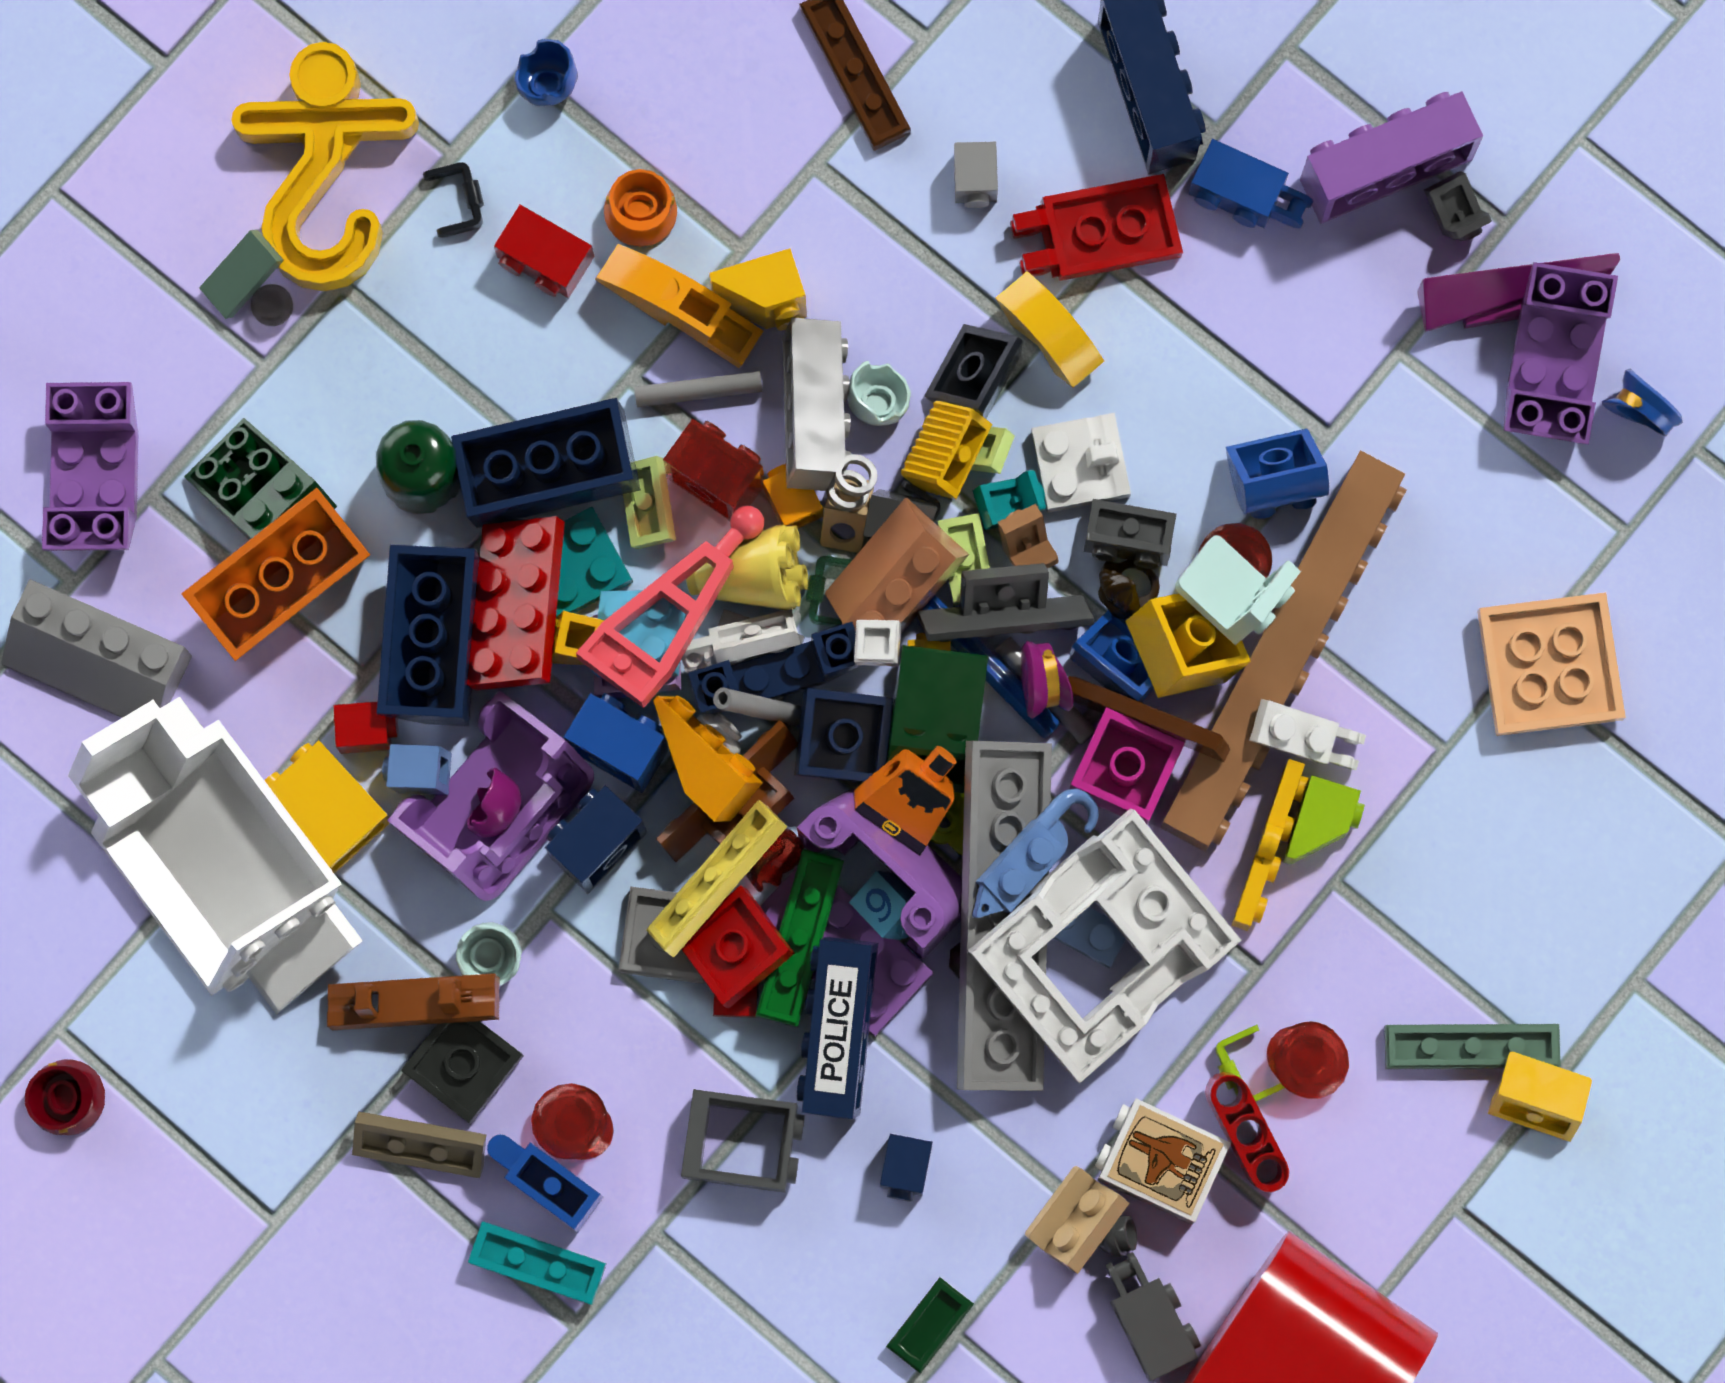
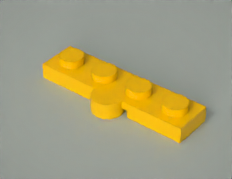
[1231,759,1309,931]

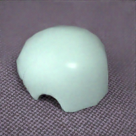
[847,361,911,426]
[456,922,522,986]

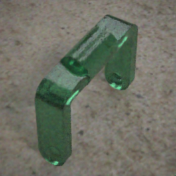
[806,556,852,627]

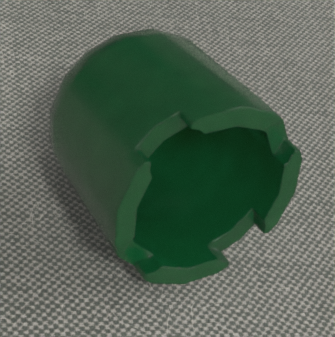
[376,420,461,514]

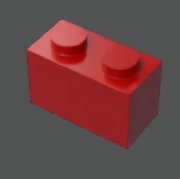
[494,204,595,298]

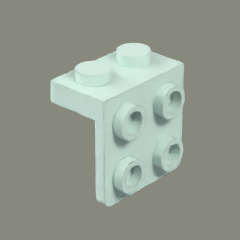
[1175,535,1301,645]

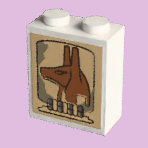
[1094,1098,1231,1225]

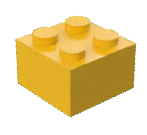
[1125,593,1251,698]

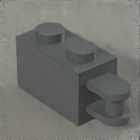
[1105,1252,1201,1382]

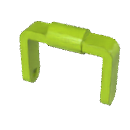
[1215,1024,1286,1101]

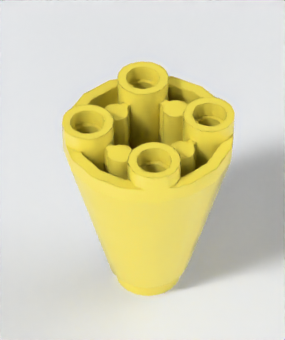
[686,524,809,610]

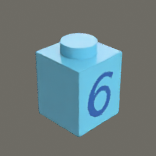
[849,871,915,940]

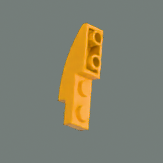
[595,244,763,368]

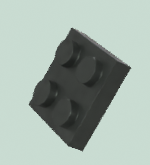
[401,1021,524,1125]

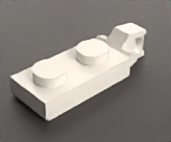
[682,610,800,673]

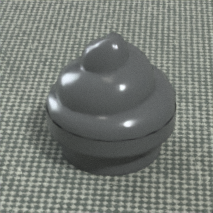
[1099,1215,1137,1257]

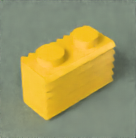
[901,401,992,500]

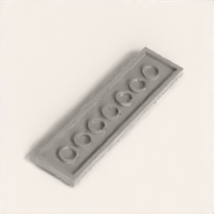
[957,741,1052,1091]

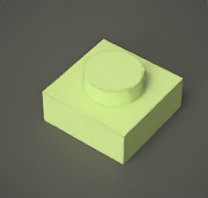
[971,427,1015,474]

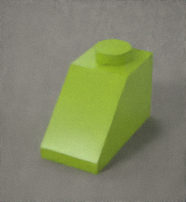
[1283,775,1365,865]

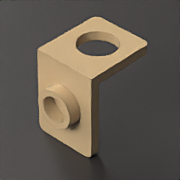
[820,479,874,553]

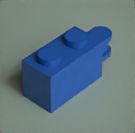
[1189,138,1313,229]
[487,1134,604,1232]

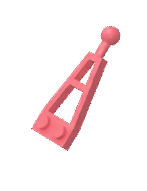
[576,506,764,708]

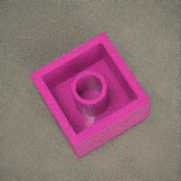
[1069,707,1185,825]

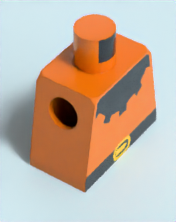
[854,746,957,855]

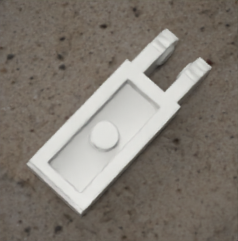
[1249,699,1366,770]

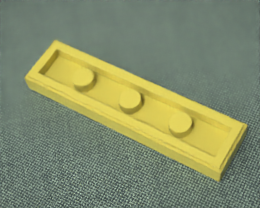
[646,800,787,957]

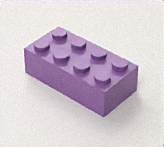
[1300,91,1483,224]

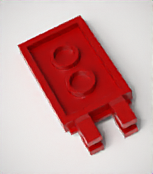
[1010,174,1183,281]

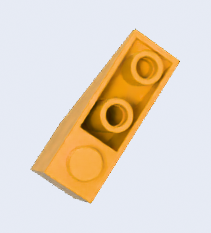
[653,695,763,822]

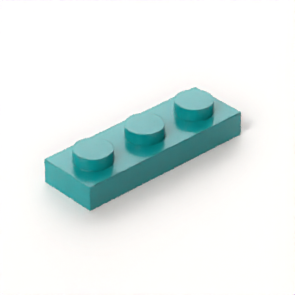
[468,1221,607,1305]

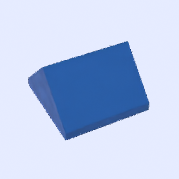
[1069,610,1154,703]

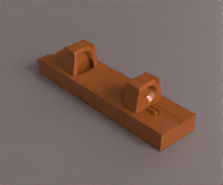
[327,973,500,1031]

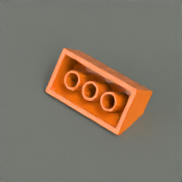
[181,487,370,661]

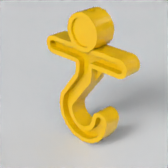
[231,42,419,291]

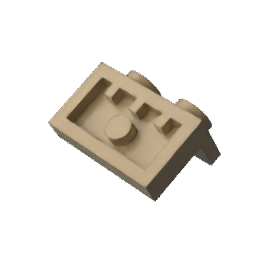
[1025,1166,1130,1274]

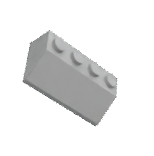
[1,579,192,718]

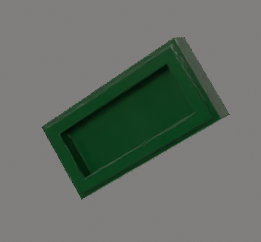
[886,1277,974,1374]

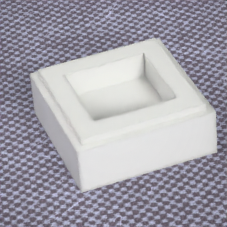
[854,620,901,666]

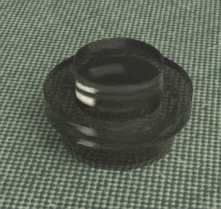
[251,284,293,326]

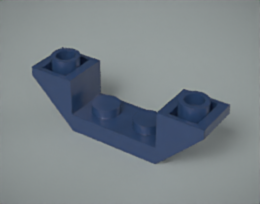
[688,622,861,715]

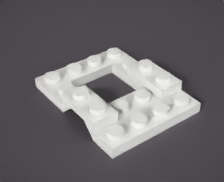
[968,808,1242,1083]

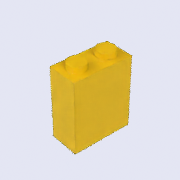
[264,740,390,874]

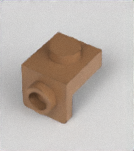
[998,504,1059,569]

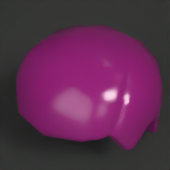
[467,768,521,838]

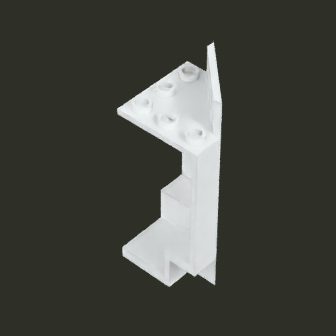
[68,697,363,1015]

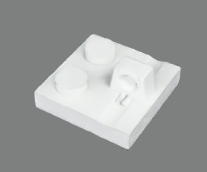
[1031,413,1131,513]

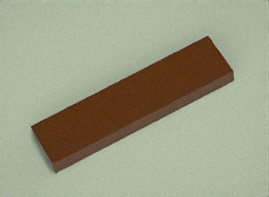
[799,0,911,151]
[1068,675,1230,762]

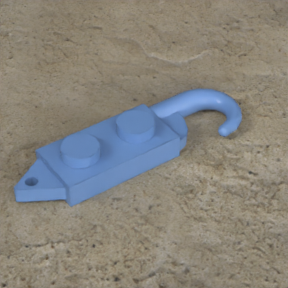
[972,788,1099,918]

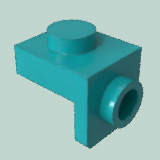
[972,470,1046,530]

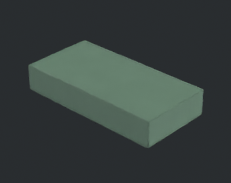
[199,230,284,319]

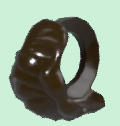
[1098,560,1160,619]

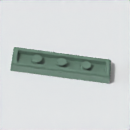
[1384,1024,1561,1069]

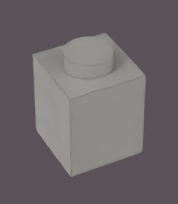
[954,141,998,208]

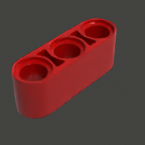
[1205,1072,1289,1192]

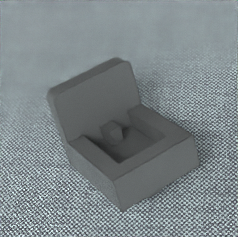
[1424,171,1492,241]

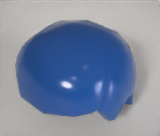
[514,39,578,106]

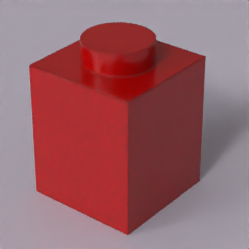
[333,701,399,754]

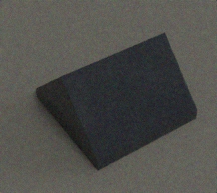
[924,324,1023,419]

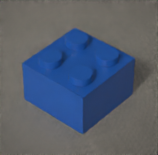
[564,693,669,794]

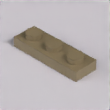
[352,1111,487,1178]

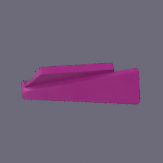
[1417,253,1620,332]

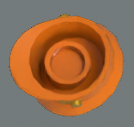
[604,169,677,247]

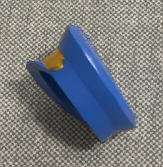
[1602,368,1683,436]

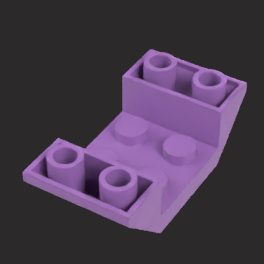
[1503,262,1618,445]
[42,382,139,551]

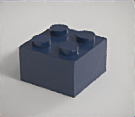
[794,688,893,783]
[545,785,647,894]

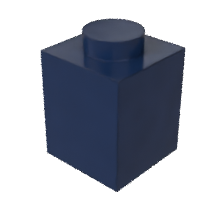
[880,1134,933,1202]

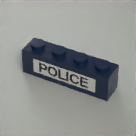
[796,937,879,1119]

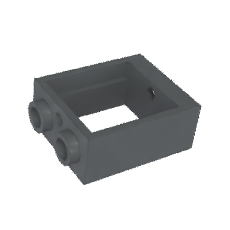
[681,1089,805,1193]

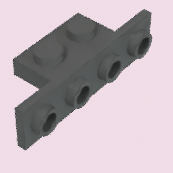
[917,563,1094,642]

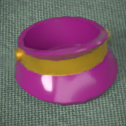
[1021,641,1073,719]

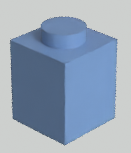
[382,744,452,795]

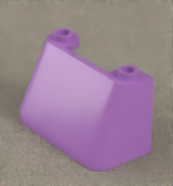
[387,690,594,901]
[797,788,962,960]

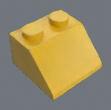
[709,248,807,331]

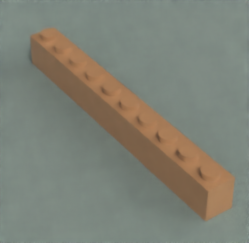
[1160,450,1407,852]

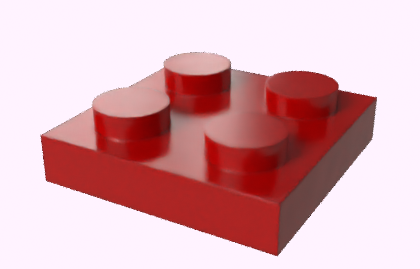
[682,885,795,1009]

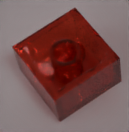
[663,418,765,521]

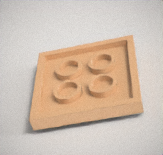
[1477,592,1626,736]

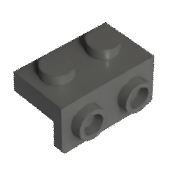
[1083,499,1177,569]

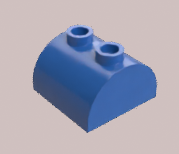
[1225,428,1329,519]

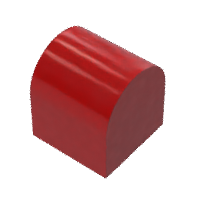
[1183,1231,1438,1383]

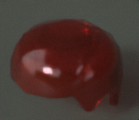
[746,828,804,892]

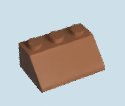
[825,498,969,634]

